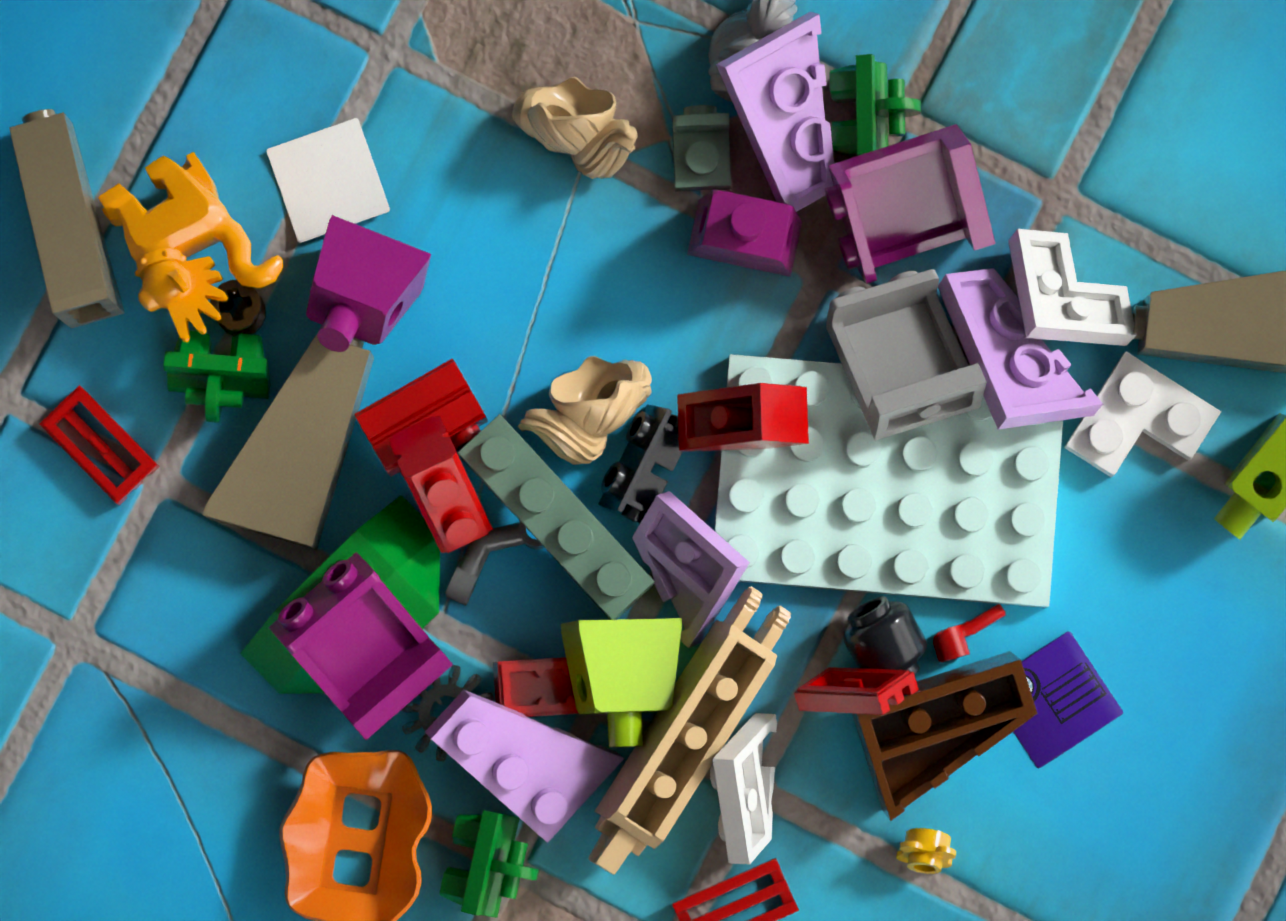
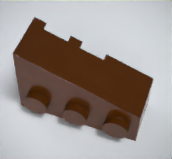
[852,651,1038,821]

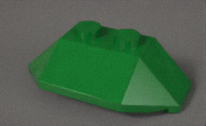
[240,495,440,694]

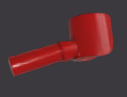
[933,604,1006,663]

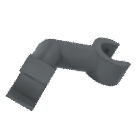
[445,522,544,606]

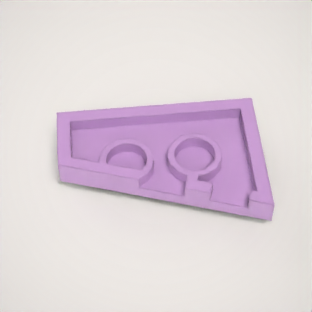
[716,12,834,212]
[425,690,624,843]

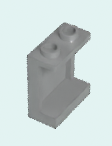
[826,269,987,441]

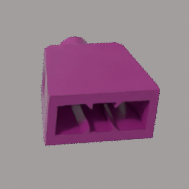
[687,190,802,277]
[306,215,431,352]

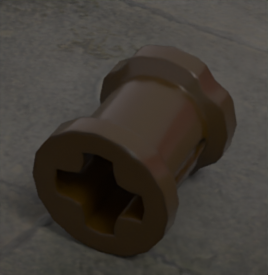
[210,280,266,336]

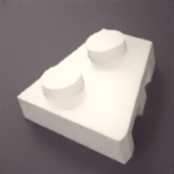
[710,713,777,865]

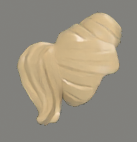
[512,77,638,179]
[518,356,652,465]

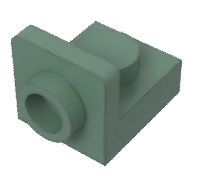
[672,105,731,192]

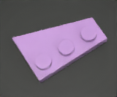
[938,268,1103,430]

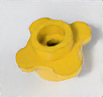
[896,828,956,874]

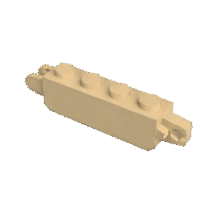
[588,586,791,875]

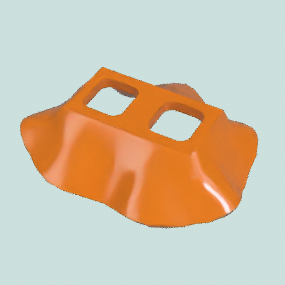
[279,750,432,921]

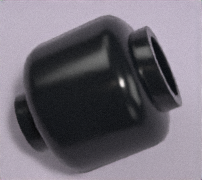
[843,596,927,675]

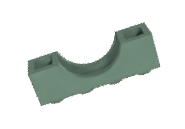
[458,414,655,620]

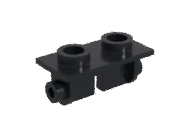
[598,404,683,524]

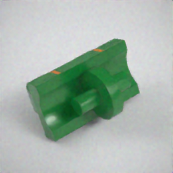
[829,54,921,157]
[163,330,271,423]
[439,810,539,918]

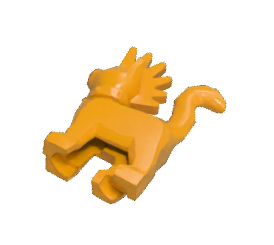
[98,152,283,343]

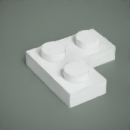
[1008,229,1137,346]
[1064,351,1222,477]

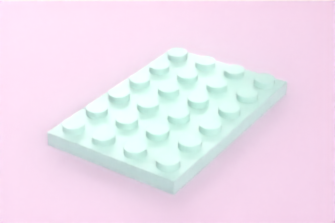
[715,354,1063,608]

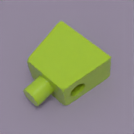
[1214,413,1286,540]
[561,618,682,747]

